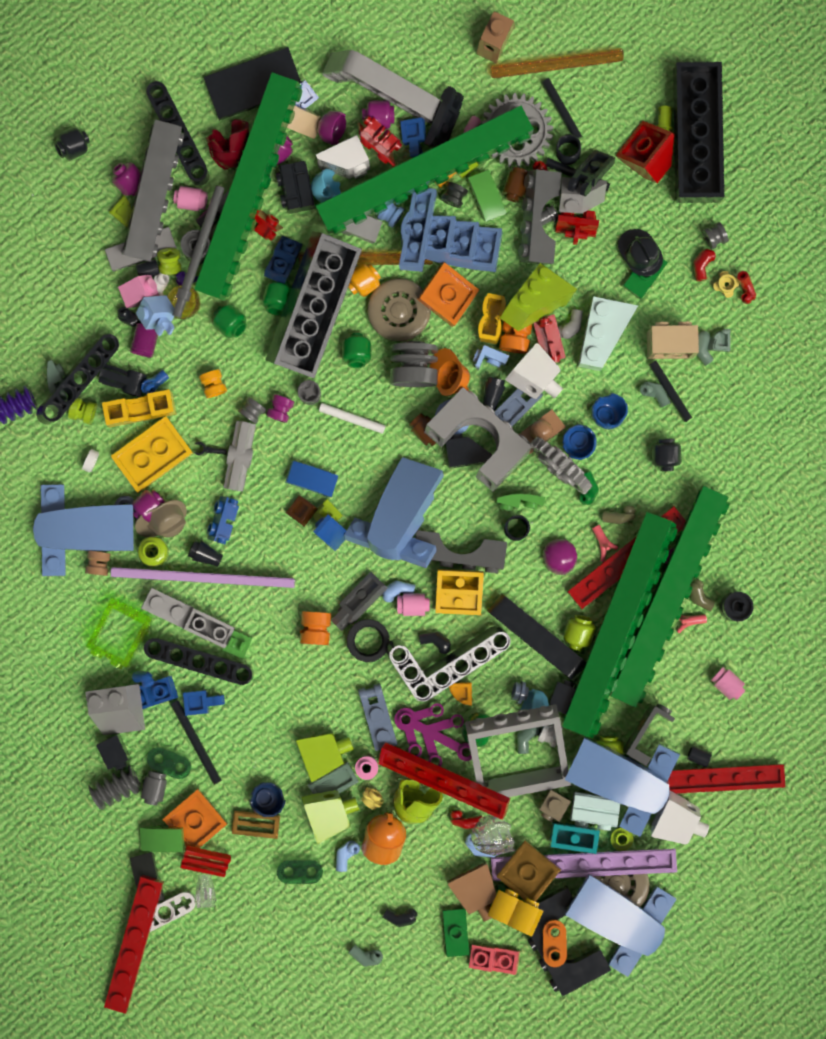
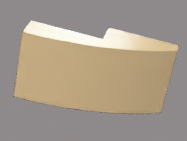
[287,105,322,139]

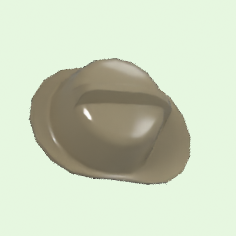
[135,500,187,538]

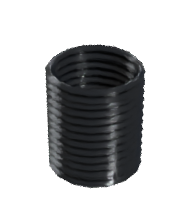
[556,134,581,165]
[504,515,530,541]

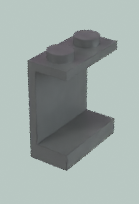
[624,703,675,766]

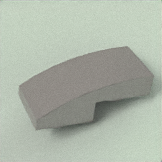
[341,216,382,244]

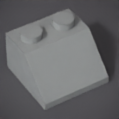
[85,684,145,735]

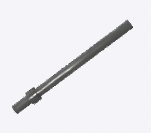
[172,185,225,318]

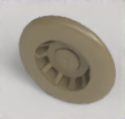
[367,278,431,341]
[586,874,649,907]

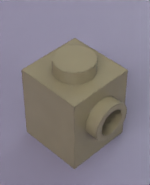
[538,789,571,822]

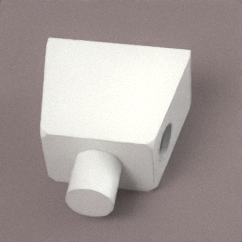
[505,343,563,399]
[651,790,709,844]

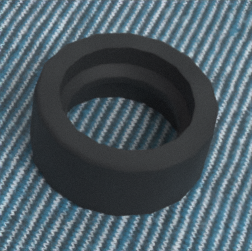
[347,619,390,662]

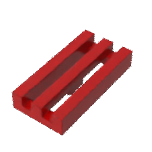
[180,845,231,877]

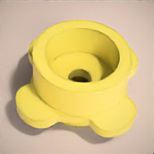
[713,271,740,298]
[361,787,384,810]

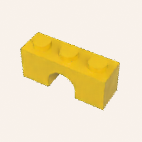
[102,389,177,428]

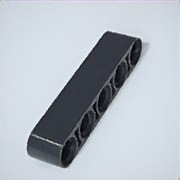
[146,81,210,186]
[36,334,119,425]
[487,593,587,682]
[144,638,254,685]

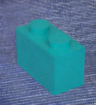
[549,821,600,854]

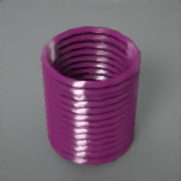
[129,323,159,358]

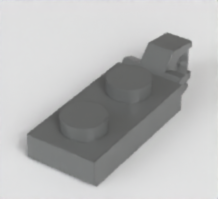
[331,572,388,631]

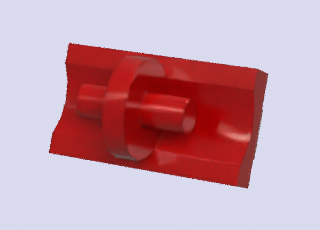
[555,210,599,245]

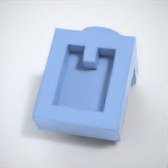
[473,345,509,370]

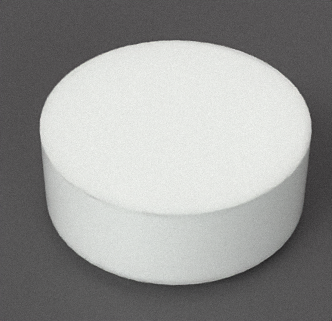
[82,449,99,473]

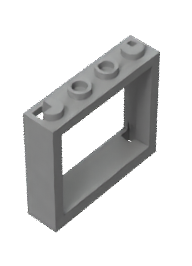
[465,705,571,797]

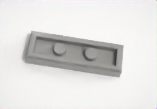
[105,227,177,272]

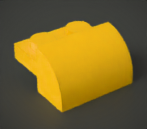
[435,569,484,615]

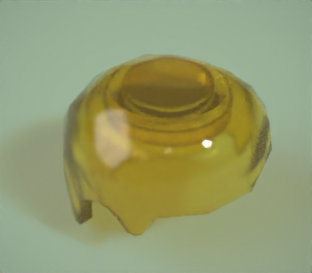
[167,285,201,320]

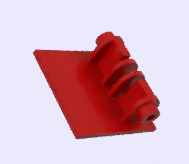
[357,115,402,166]

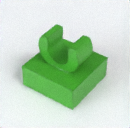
[222,630,253,659]

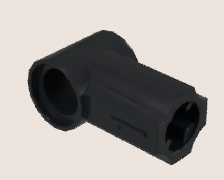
[98,364,147,397]

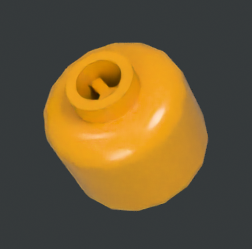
[348,263,381,297]

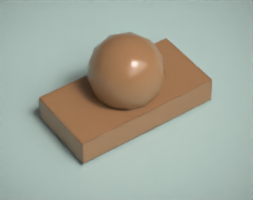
[518,409,566,455]

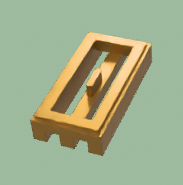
[232,810,280,839]

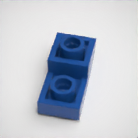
[285,461,338,497]
[313,515,346,551]
[139,676,178,709]

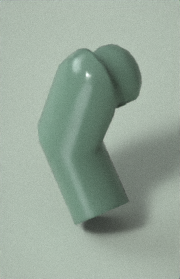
[697,331,714,366]
[640,382,671,408]
[517,727,541,754]
[348,944,383,967]

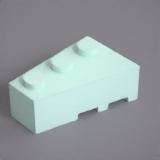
[578,297,638,371]

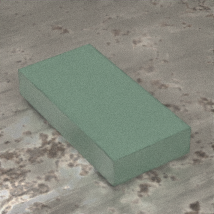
[308,762,359,794]

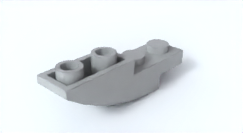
[141,588,235,648]

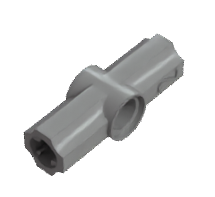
[223,421,256,492]

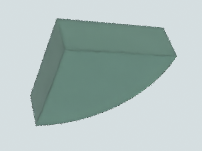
[708,329,730,352]

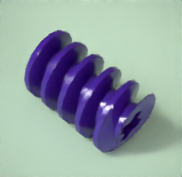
[0,385,38,425]

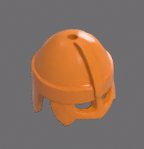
[361,812,406,865]

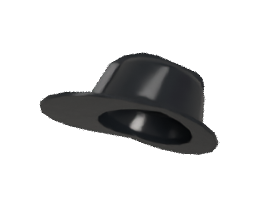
[618,229,663,277]

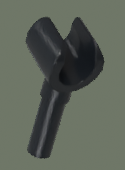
[194,442,227,456]

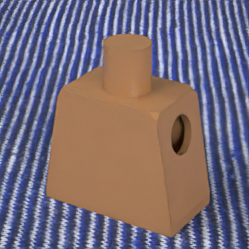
[476,11,515,64]
[447,862,496,922]

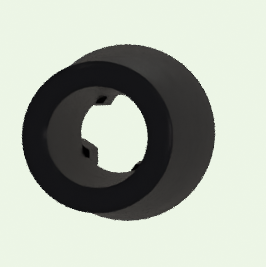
[483,376,506,411]
[187,540,223,567]

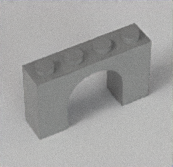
[424,388,532,492]

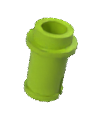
[657,106,673,132]

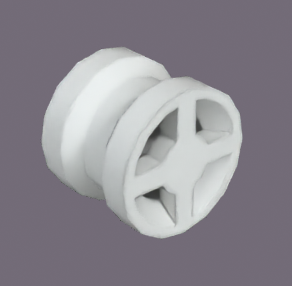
[537,725,563,748]

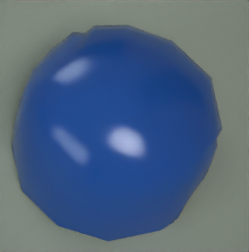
[591,393,628,430]
[563,425,597,460]

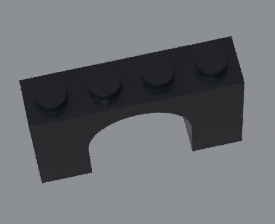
[527,885,611,997]

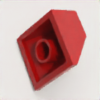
[616,121,674,184]

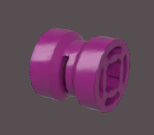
[266,394,295,423]

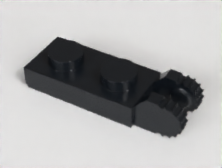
[424,86,464,149]
[567,150,615,197]

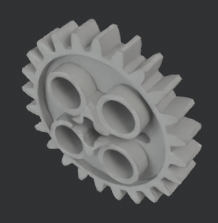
[480,93,553,168]
[529,437,592,494]

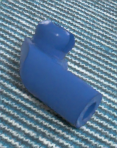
[141,370,169,394]
[132,670,154,688]

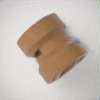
[85,551,110,576]

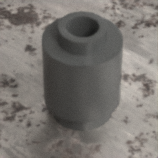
[140,770,167,805]

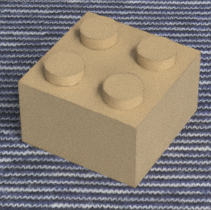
[647,321,699,359]

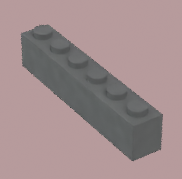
[122,120,184,261]

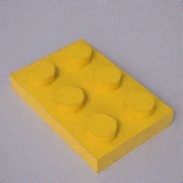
[111,416,193,493]

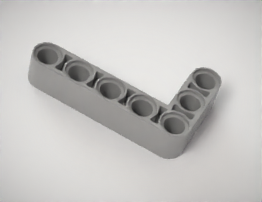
[322,50,441,123]

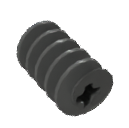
[88,765,140,810]

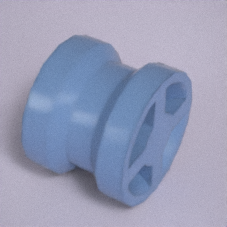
[377,203,405,228]

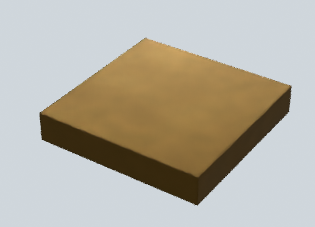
[496,840,561,902]

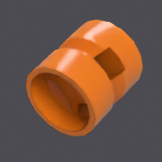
[499,321,532,354]
[300,611,331,645]

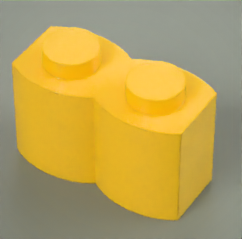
[478,293,506,344]
[487,889,543,936]

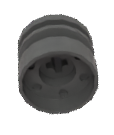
[390,341,438,387]

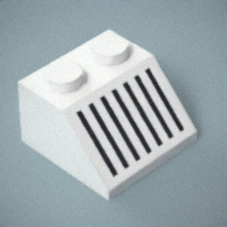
[316,135,370,179]

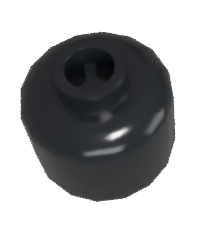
[54,127,90,161]
[651,439,682,471]

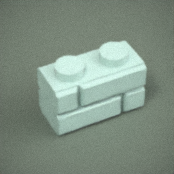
[570,792,620,831]

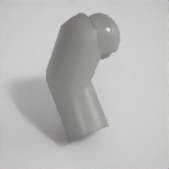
[558,309,583,339]

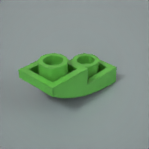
[467,169,506,222]
[496,494,545,512]
[140,826,185,852]

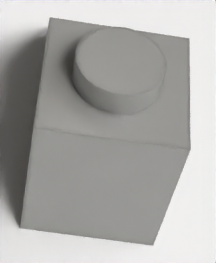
[559,177,607,214]

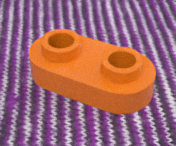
[543,919,567,967]

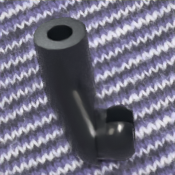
[117,307,142,327]
[382,908,418,927]

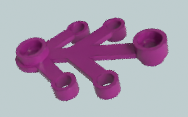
[394,703,472,766]

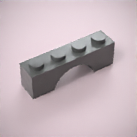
[518,169,561,265]
[415,530,507,574]

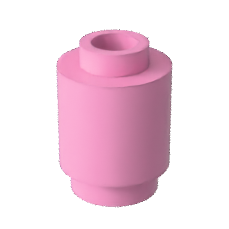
[174,186,208,211]
[397,593,430,616]
[711,667,746,700]
[355,755,378,780]

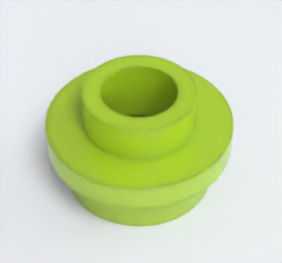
[610,827,633,851]

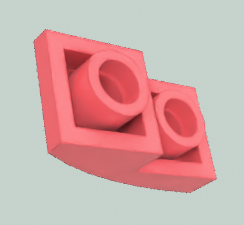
[469,944,520,975]

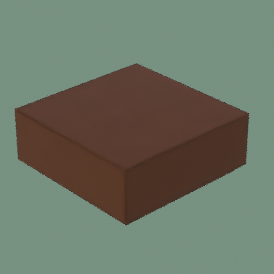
[286,495,318,527]

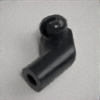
[419,631,451,654]

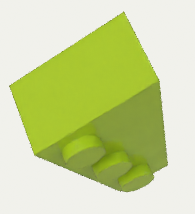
[500,263,577,331]

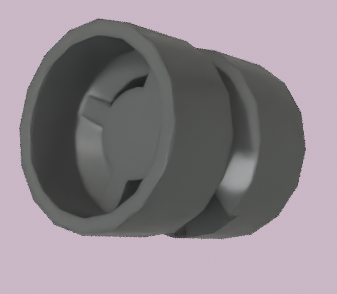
[181,230,211,264]

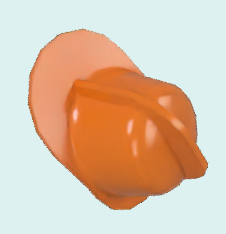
[429,348,470,396]

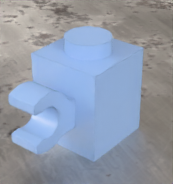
[136,295,174,336]

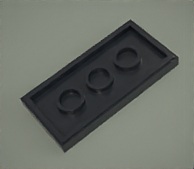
[204,47,301,121]

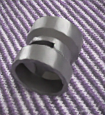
[298,380,321,405]

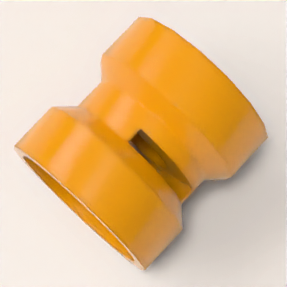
[199,369,227,398]

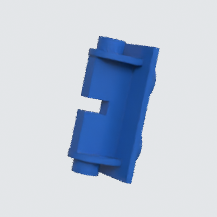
[207,496,239,544]

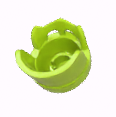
[393,779,443,824]

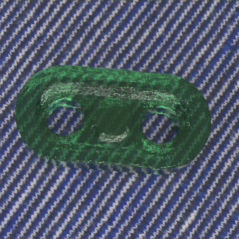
[147,747,192,779]
[277,860,323,884]

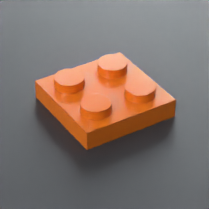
[417,262,479,327]
[163,789,228,848]

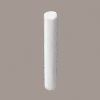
[319,403,386,434]

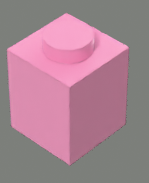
[118,275,159,308]

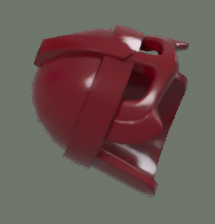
[205,119,250,170]

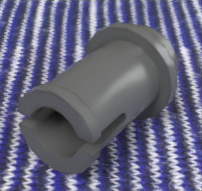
[541,205,558,226]

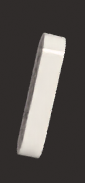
[150,891,196,932]

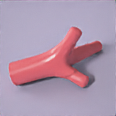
[592,525,618,562]
[677,614,707,633]

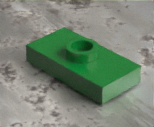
[623,259,668,300]
[443,908,470,957]

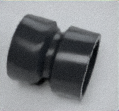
[719,592,754,621]

